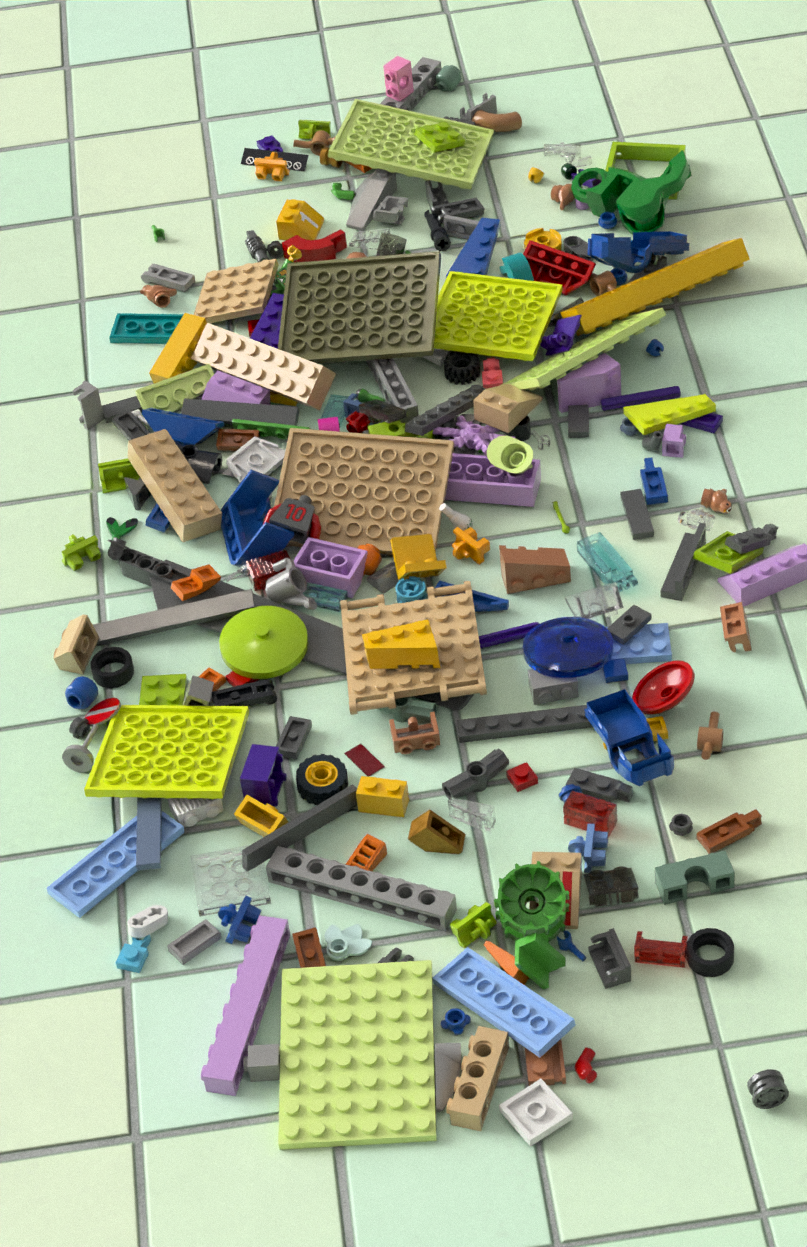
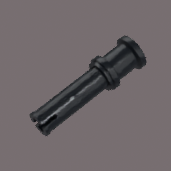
[424,210,451,251]

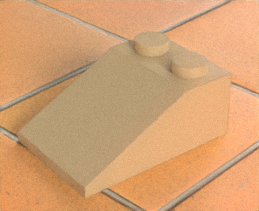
[473,384,543,433]

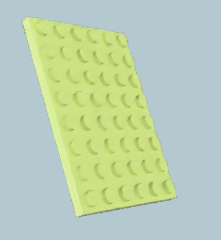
[328,99,494,189]
[278,960,437,1150]

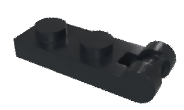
[211,679,277,706]

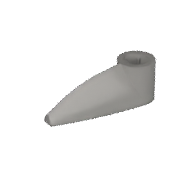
[435,1043,461,1113]

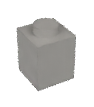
[182,675,214,706]
[243,1044,280,1082]

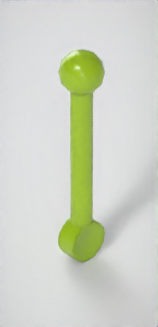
[552,501,570,534]

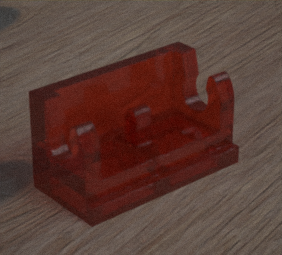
[634,931,688,968]

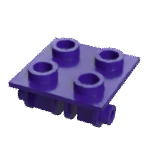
[540,315,582,356]

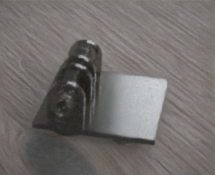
[583,866,639,907]

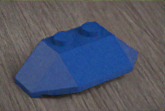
[142,408,224,445]

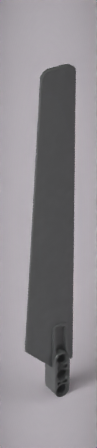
[118,548,474,710]

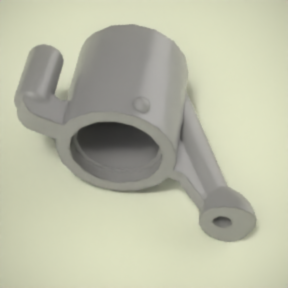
[265,558,317,610]

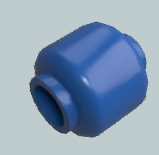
[65,676,98,710]

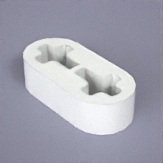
[127,905,168,938]

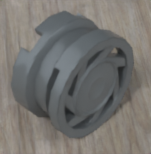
[747,1069,789,1109]

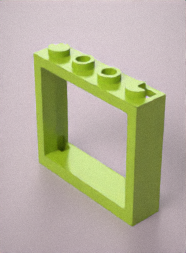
[605,142,686,200]

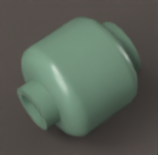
[436,65,462,91]

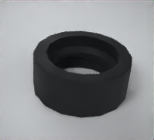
[90,647,134,688]
[686,928,734,977]

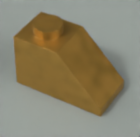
[408,810,466,854]

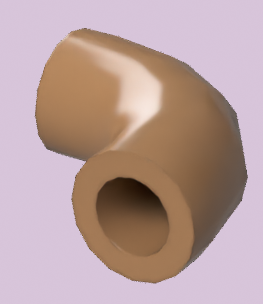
[472,110,522,132]

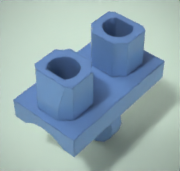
[568,824,608,873]

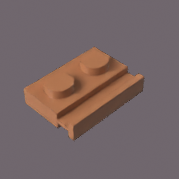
[524,1039,566,1086]

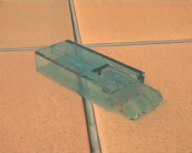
[577,532,638,593]

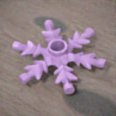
[433,415,516,456]

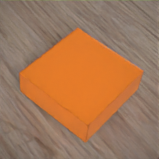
[198,667,226,692]

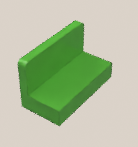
[515,932,566,990]

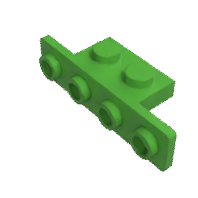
[232,417,310,439]

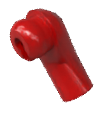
[575,1047,597,1083]

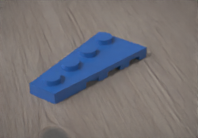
[446,218,501,278]

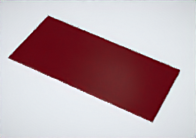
[344,743,385,777]

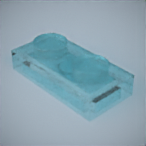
[303,582,348,612]

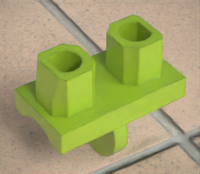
[298,120,331,140]
[61,534,101,571]
[450,902,497,948]

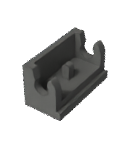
[425,180,449,217]
[588,928,631,989]

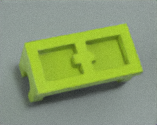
[98,458,140,493]

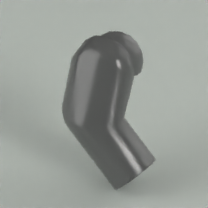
[642,431,663,451]

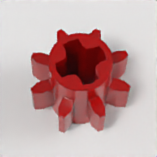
[346,411,371,433]

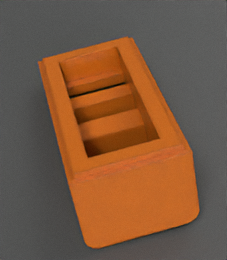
[346,834,387,871]
[484,941,529,985]

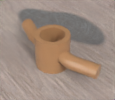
[293,131,336,156]
[589,271,617,296]
[697,711,724,760]

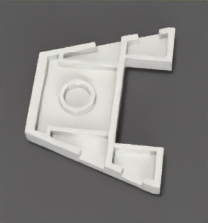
[226,436,285,499]

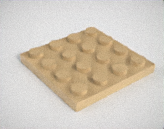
[194,259,279,323]

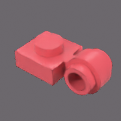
[482,357,503,389]

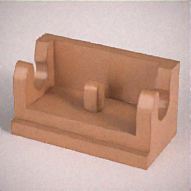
[720,602,752,652]

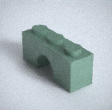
[655,851,735,905]

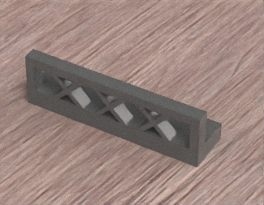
[660,523,706,601]

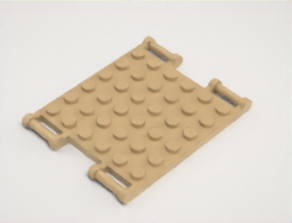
[340,581,487,715]

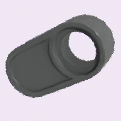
[563,236,594,261]

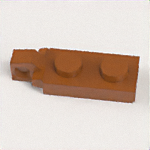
[696,809,762,854]

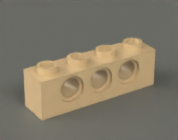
[446,1026,509,1131]

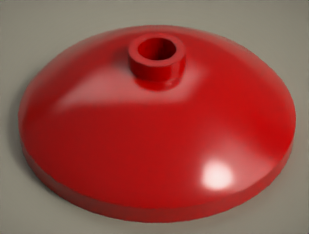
[632,660,695,715]

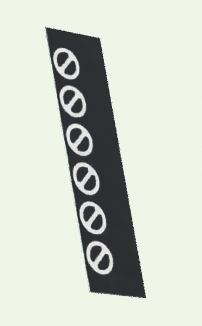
[241,148,309,171]

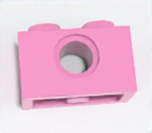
[383,56,414,102]

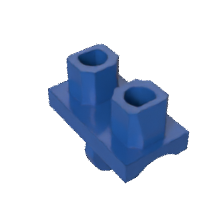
[218,895,262,944]

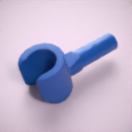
[557,931,587,962]

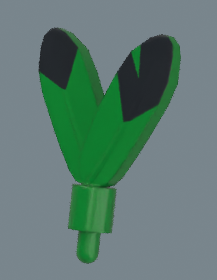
[106,517,138,540]

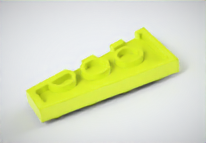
[623,394,716,435]

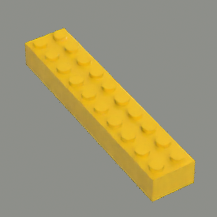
[560,238,750,336]

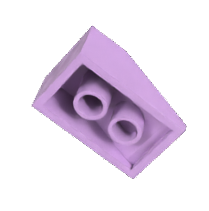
[557,353,621,413]

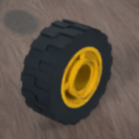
[296,754,348,805]

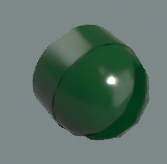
[561,163,577,180]

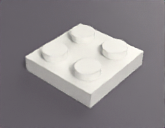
[499,1079,573,1147]

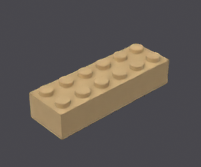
[128,429,222,542]

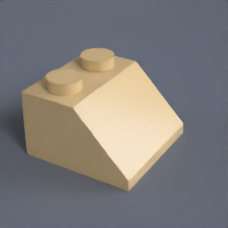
[53,614,99,674]

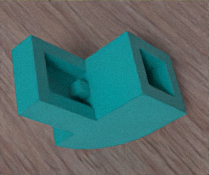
[499,252,534,281]

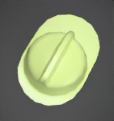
[487,436,533,474]

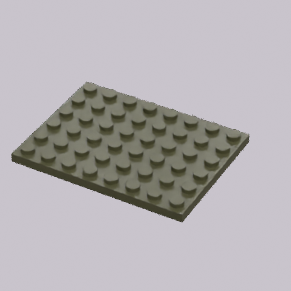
[278,251,441,364]

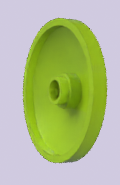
[219,606,308,679]

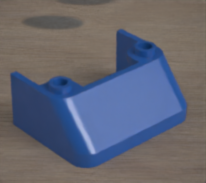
[221,469,294,567]

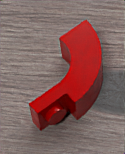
[282,229,347,262]

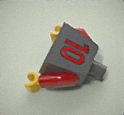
[263,495,321,544]

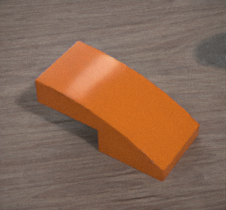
[171,564,221,601]

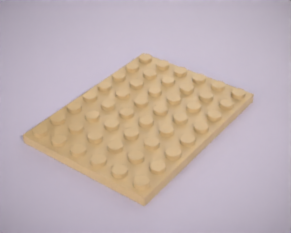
[274,428,455,555]

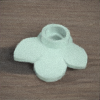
[324,924,372,961]

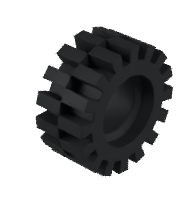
[444,351,480,385]

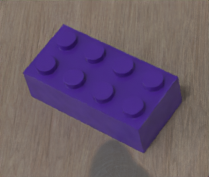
[250,293,284,349]

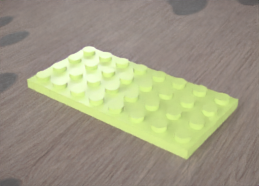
[502,308,666,391]

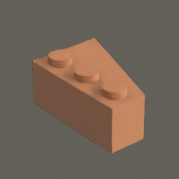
[499,545,571,594]

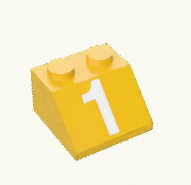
[276,199,324,240]

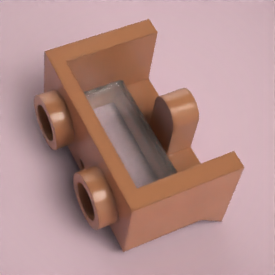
[389,712,440,754]

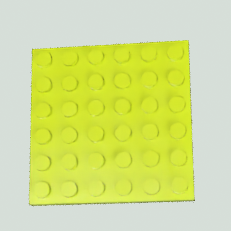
[434,271,563,361]
[84,705,249,799]

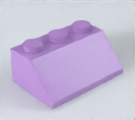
[201,370,270,425]
[294,537,368,598]

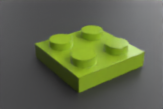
[414,121,465,153]
[139,674,187,706]

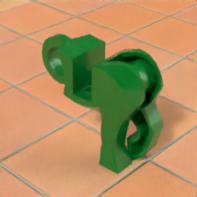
[571,150,692,234]

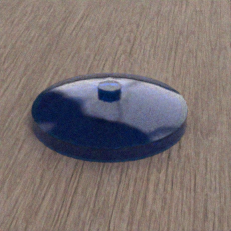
[523,617,614,678]

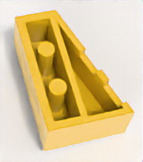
[362,619,440,669]

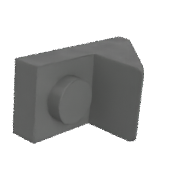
[124,477,151,511]

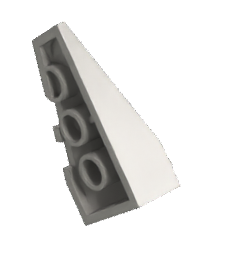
[346,168,397,231]

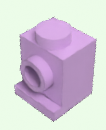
[662,424,686,458]

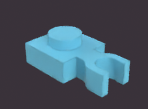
[115,934,151,973]

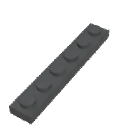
[405,385,486,436]
[457,705,593,743]

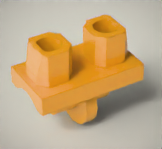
[254,152,290,181]
[452,527,490,565]

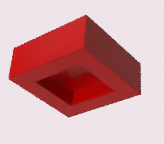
[506,762,538,792]

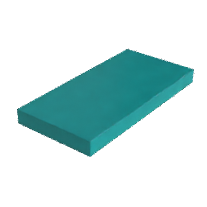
[109,313,184,344]

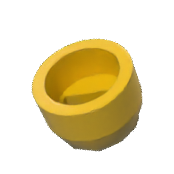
[528,167,544,183]

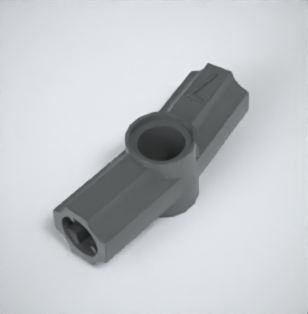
[442,748,509,801]

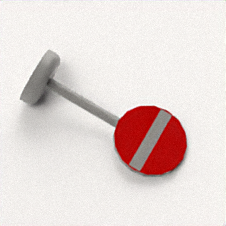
[62,698,121,773]

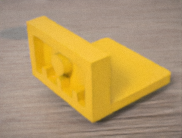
[390,534,447,580]

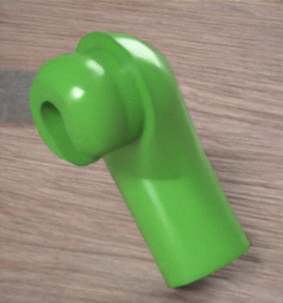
[331,183,355,200]

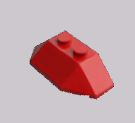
[523,240,596,296]

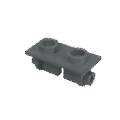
[107,537,129,560]

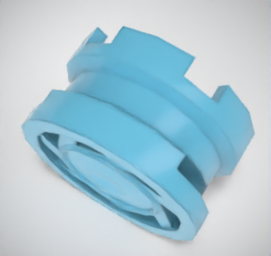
[395,576,427,603]

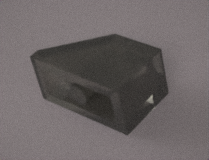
[376,233,407,256]

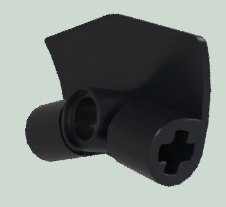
[174,440,222,484]

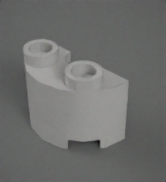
[373,196,408,224]

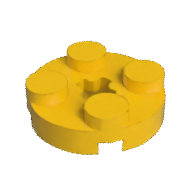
[524,228,562,251]

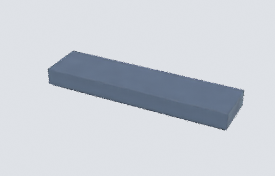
[136,797,162,871]

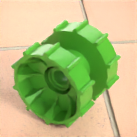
[494,861,569,943]

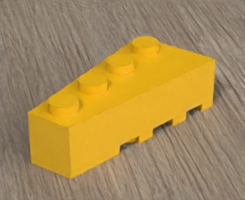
[149,313,207,383]

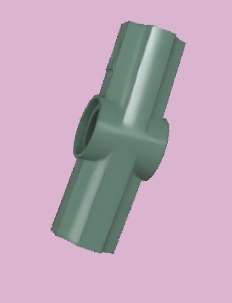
[378,697,438,722]

